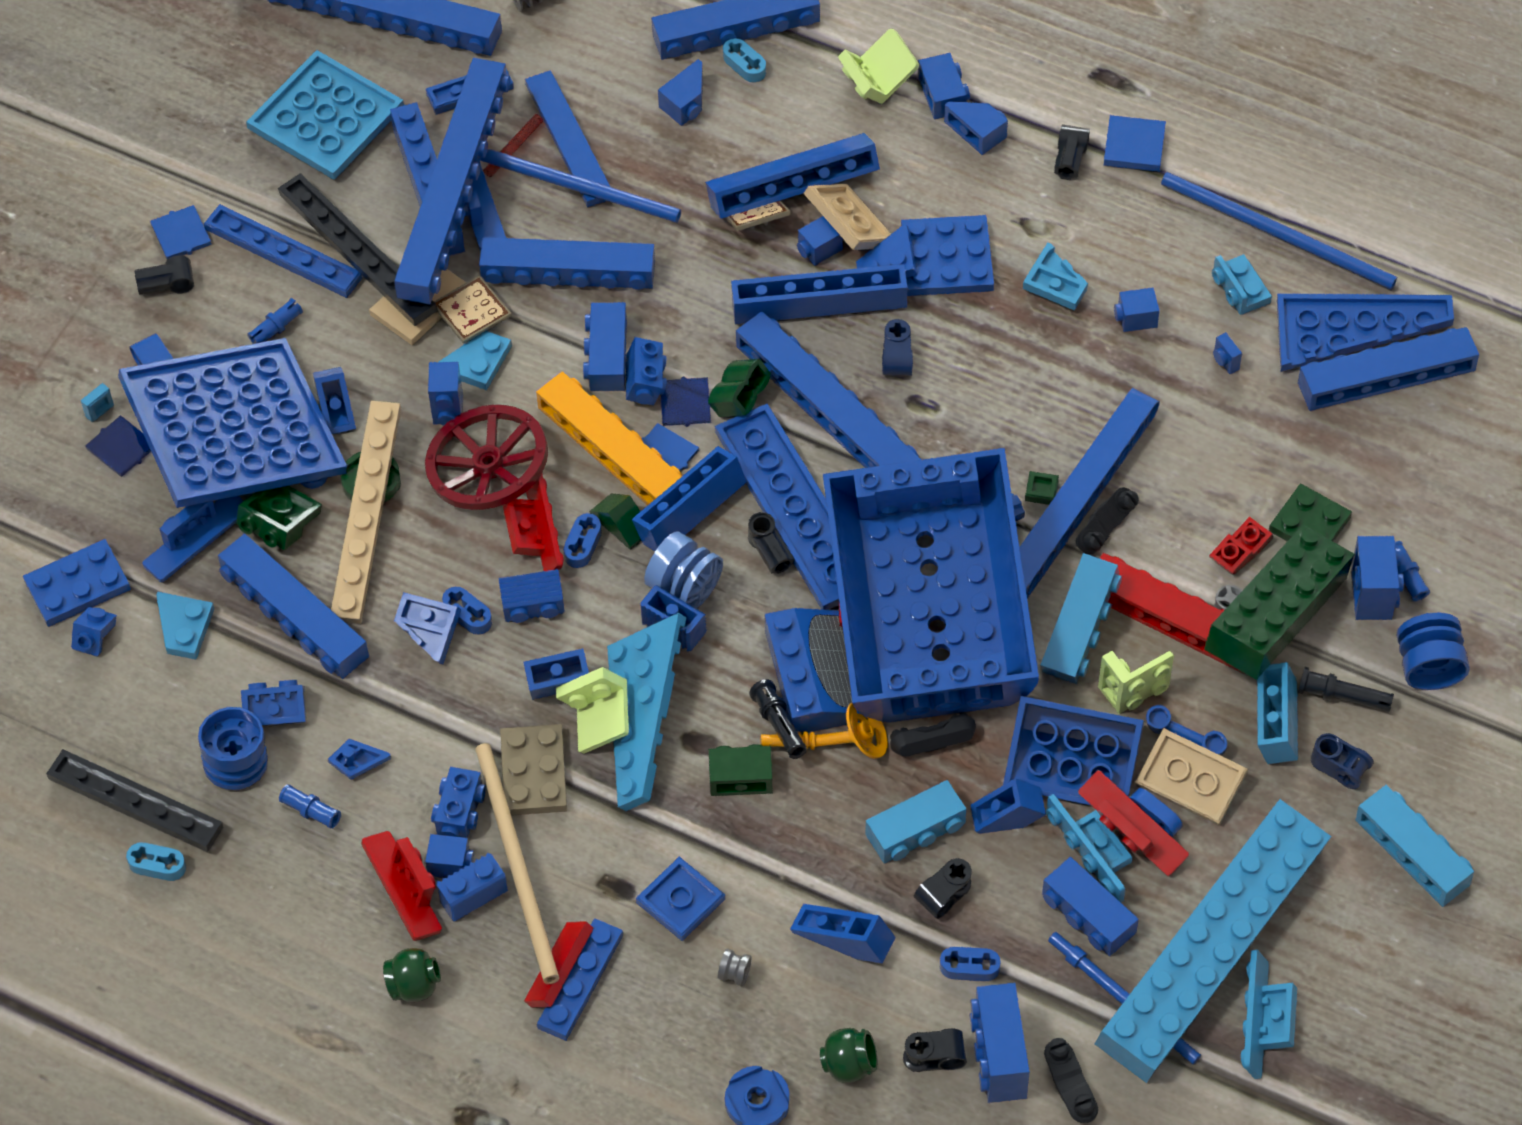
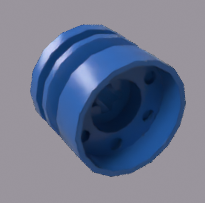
[1396,612,1470,690]
[198,707,268,790]

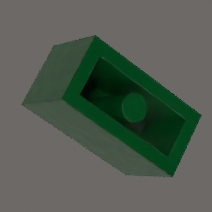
[708,744,773,796]

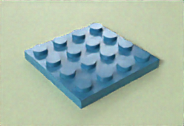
[246,50,404,180]

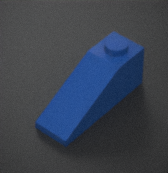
[790,904,896,964]

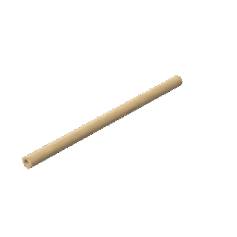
[475,743,559,984]

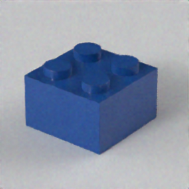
[1351,536,1404,620]

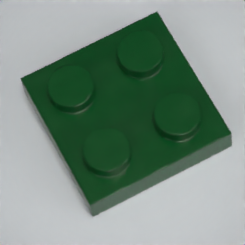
[1269,483,1352,542]

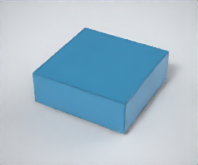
[80,383,114,422]

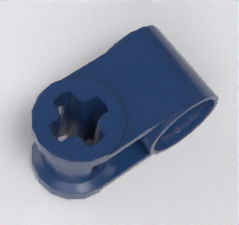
[882,319,913,376]
[1311,733,1374,789]

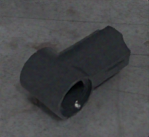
[1054,124,1090,180]
[134,255,194,295]
[748,512,794,574]

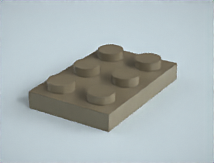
[500,724,567,816]

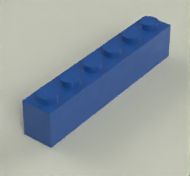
[651,0,820,60]
[390,102,465,256]
[705,133,880,219]
[479,237,655,290]
[731,264,908,324]
[1298,327,1479,411]
[218,533,369,679]

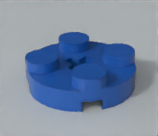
[724,1066,790,1125]

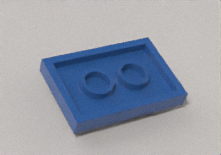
[23,539,131,627]

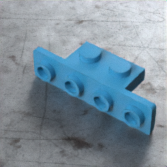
[1046,794,1132,902]
[1241,950,1297,1079]

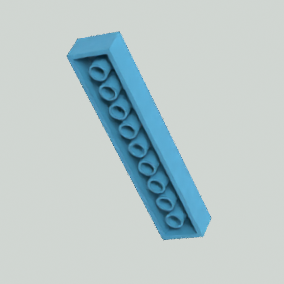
[1094,799,1332,1083]

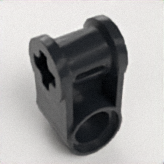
[913,858,972,919]
[903,1028,967,1072]

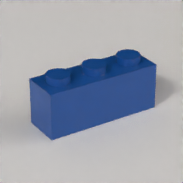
[583,302,627,391]
[1042,857,1139,957]

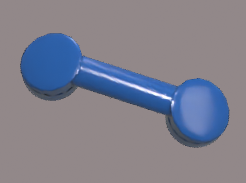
[1146,705,1227,756]

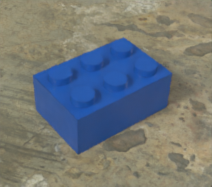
[969,983,1030,1103]

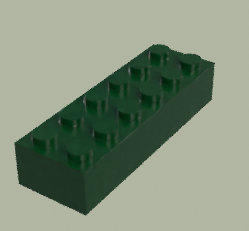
[1204,525,1355,680]

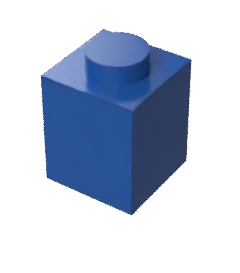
[797,216,843,266]
[1114,287,1159,332]
[425,834,474,878]

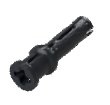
[1298,666,1394,713]
[749,679,807,759]

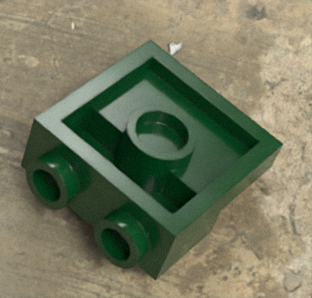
[236,486,322,550]

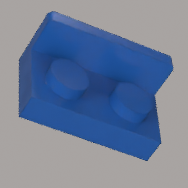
[241,680,306,726]

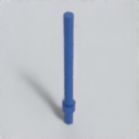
[1048,932,1201,1065]

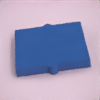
[150,205,212,259]
[641,423,699,472]

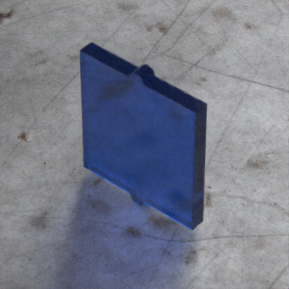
[661,376,711,427]
[85,415,151,477]

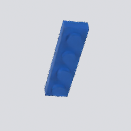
[537,918,623,1041]

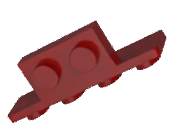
[502,474,564,571]
[1078,770,1189,876]
[361,831,442,941]

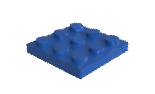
[901,215,994,296]

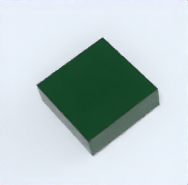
[1025,471,1059,505]

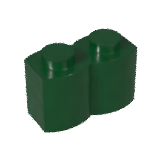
[708,359,771,417]

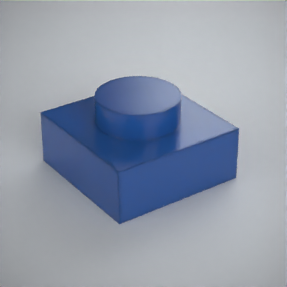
[1213,332,1242,374]

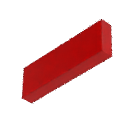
[524,921,593,1007]

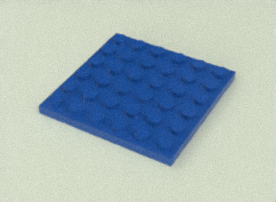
[118,338,347,508]

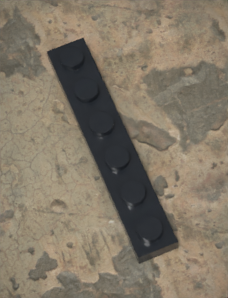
[46,749,224,852]

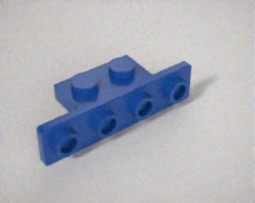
[464,162,506,251]
[142,496,244,583]

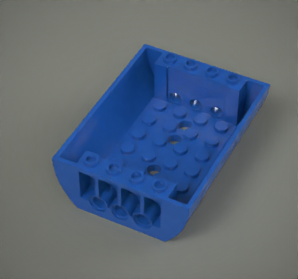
[823,448,1039,723]

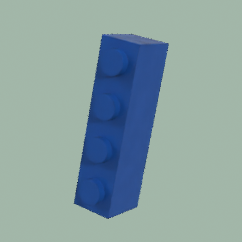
[632,446,747,551]

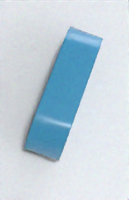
[723,38,766,83]
[126,842,186,881]

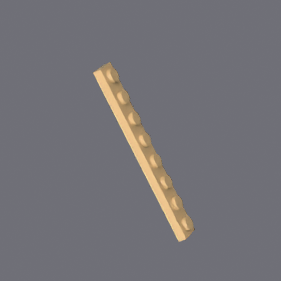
[331,401,401,624]

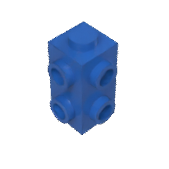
[626,337,667,406]
[431,767,486,838]

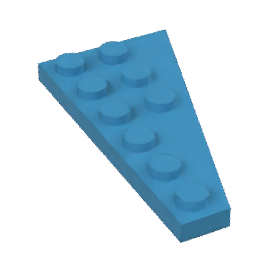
[607,613,686,811]

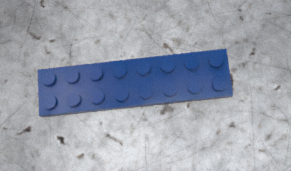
[715,403,839,610]

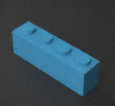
[1040,553,1122,684]
[1355,785,1474,907]

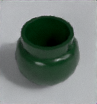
[383,948,441,1002]
[820,1028,878,1083]

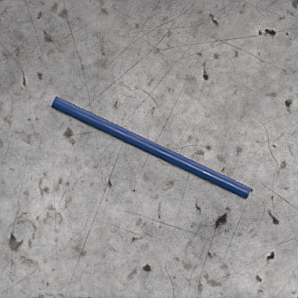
[442,140,681,223]
[1161,172,1398,290]

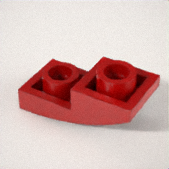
[1209,516,1273,575]

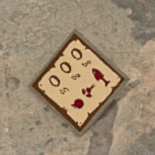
[725,201,791,231]
[434,275,512,344]

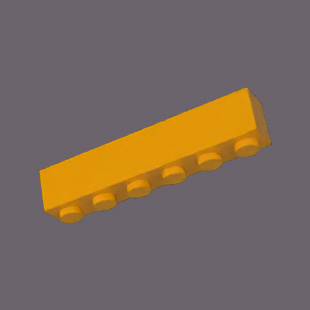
[536,371,683,505]

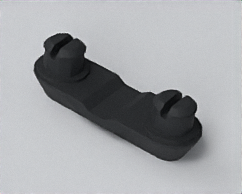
[1075,487,1139,555]
[890,712,976,757]
[1044,1038,1098,1123]

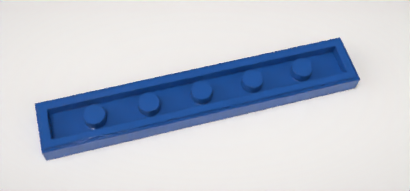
[525,70,610,208]
[204,204,363,298]

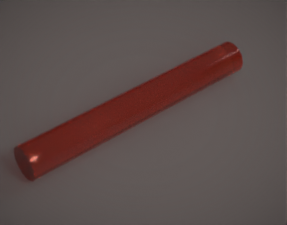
[483,114,543,177]

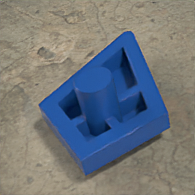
[328,739,391,780]

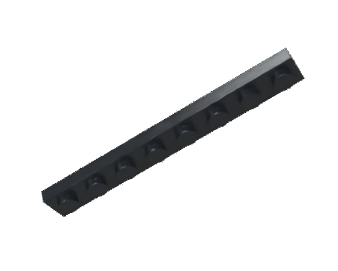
[278,173,438,326]

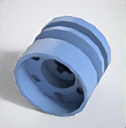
[644,531,723,609]

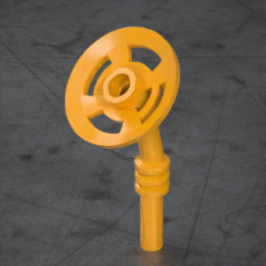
[760,702,888,759]

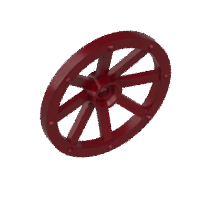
[425,405,548,510]

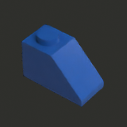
[658,59,703,126]
[944,102,1008,155]
[313,367,356,434]
[970,778,1046,834]

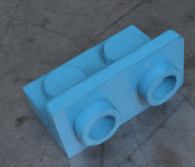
[1212,254,1272,315]

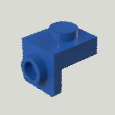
[71,607,117,656]

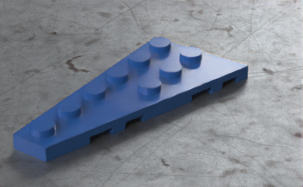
[1276,294,1454,372]

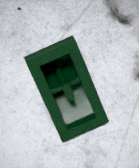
[589,493,641,550]

